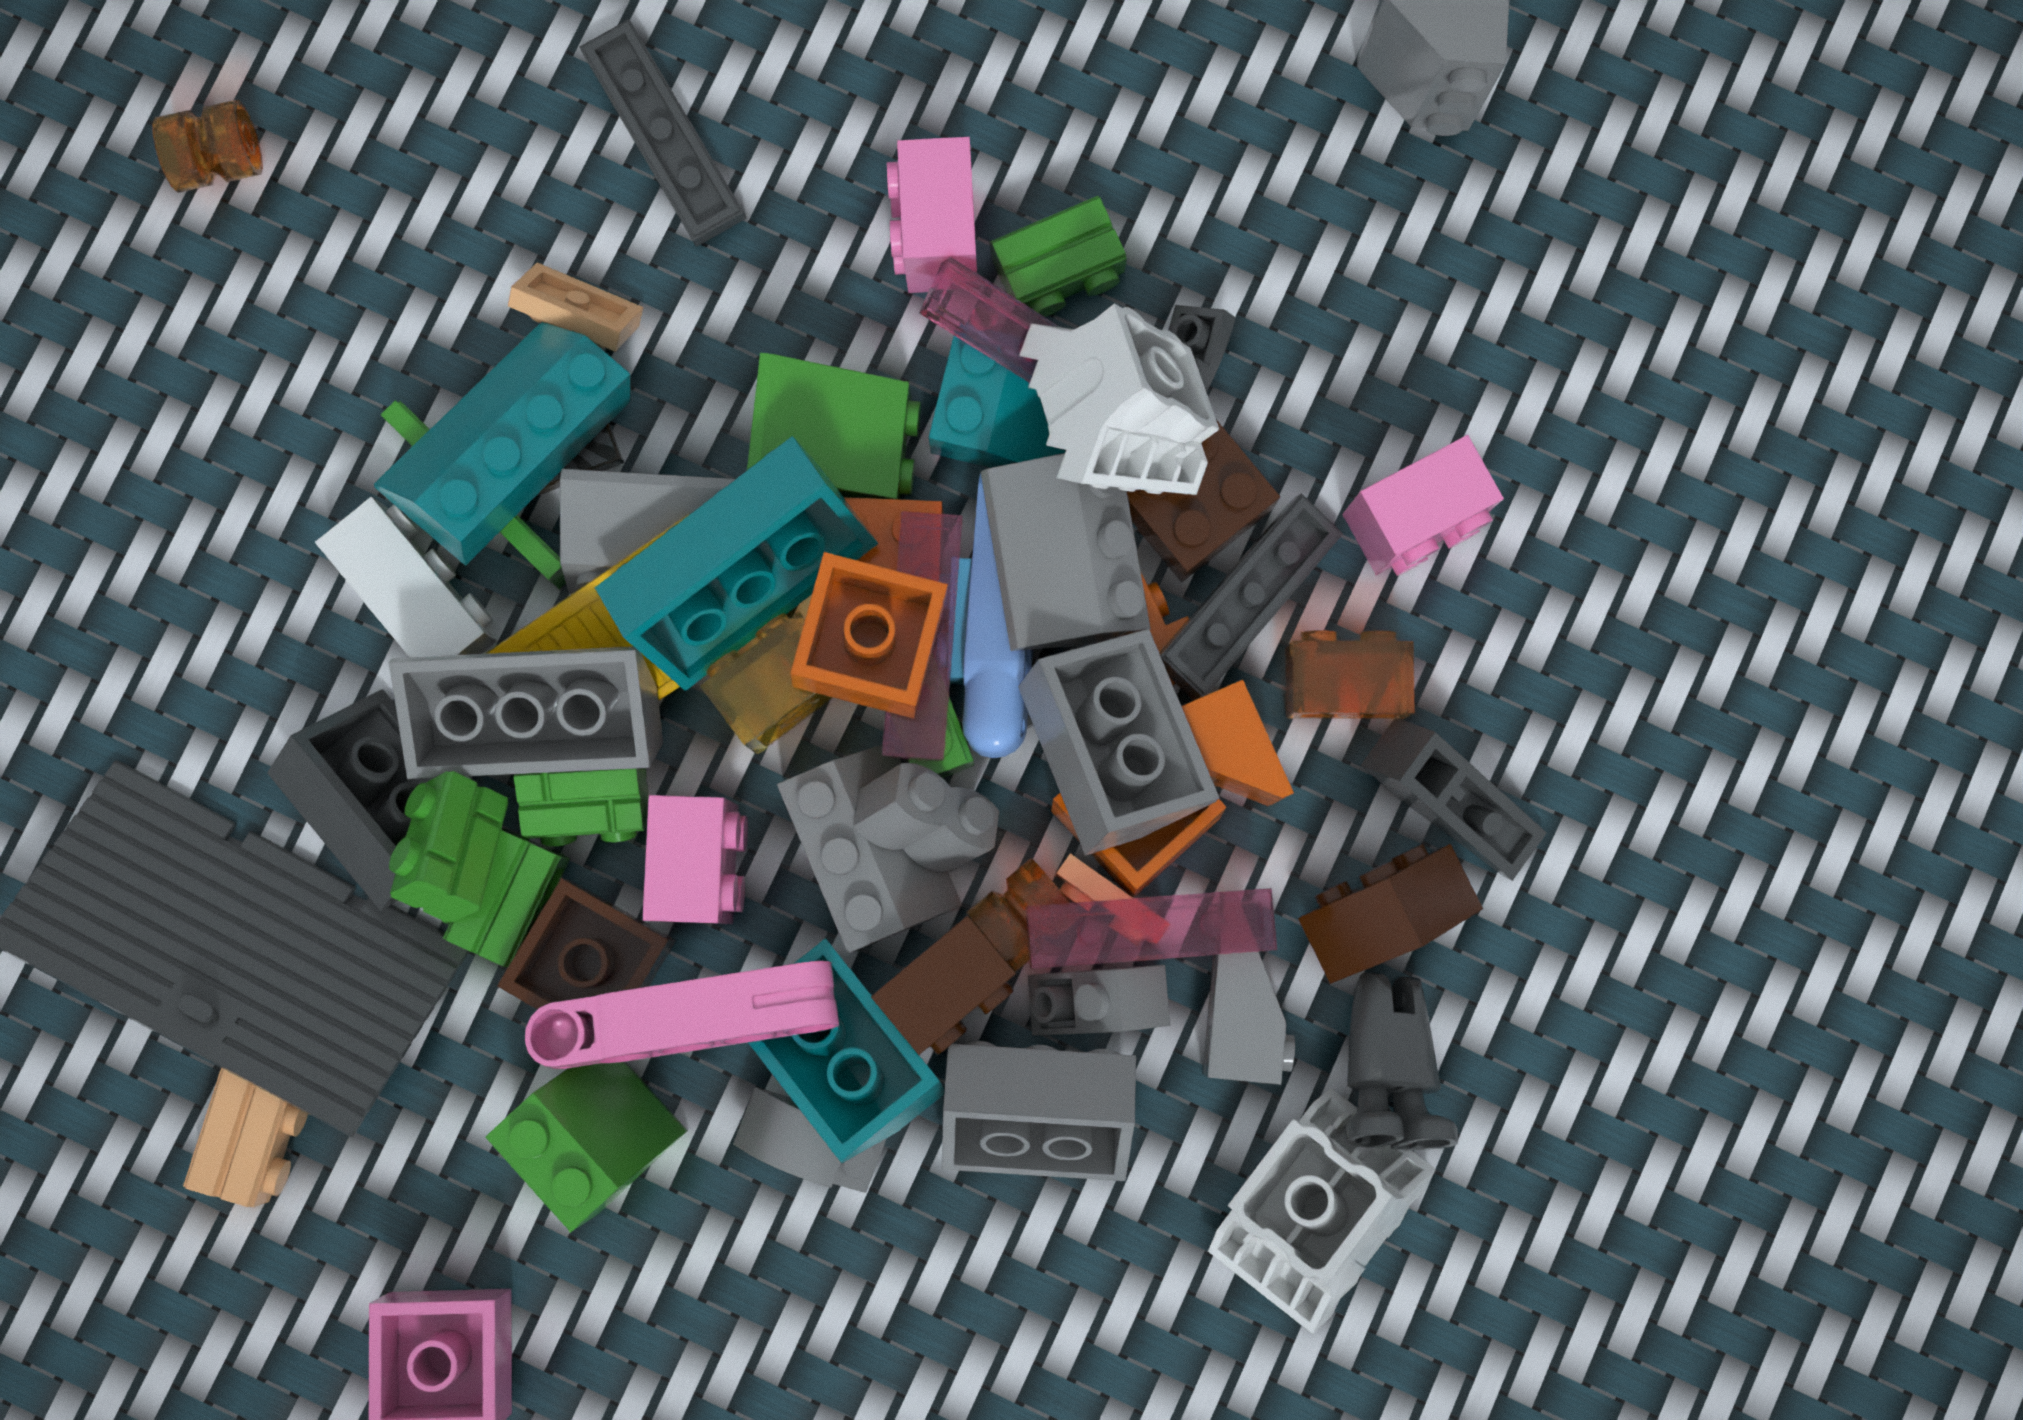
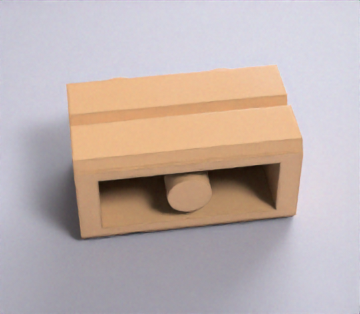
[183,1068,308,1208]

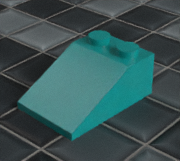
[928,324,1066,468]

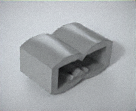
[853,763,999,872]

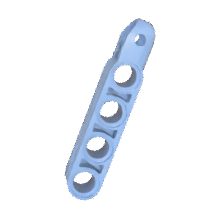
[962,473,1033,758]

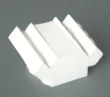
[1019,303,1219,495]
[1208,1088,1436,1334]

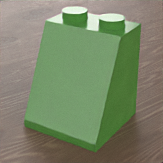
[747,353,921,500]
[485,1062,688,1233]

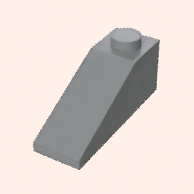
[1202,893,1295,1085]

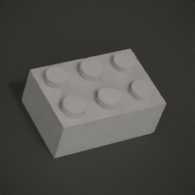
[942,1041,1136,1181]

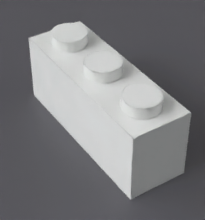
[315,497,497,657]

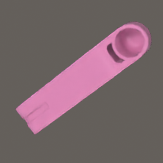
[525,961,839,1069]

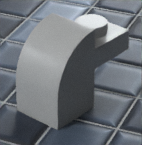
[733,1087,887,1193]

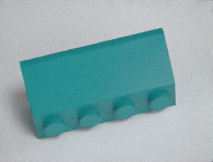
[374,322,630,566]
[595,436,878,691]

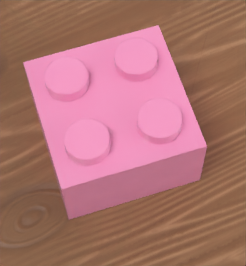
[887,137,978,293]
[1342,435,1504,576]
[642,795,748,924]
[369,1289,512,1420]

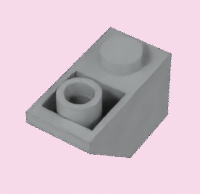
[1028,965,1170,1035]

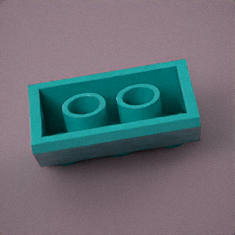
[748,938,945,1163]

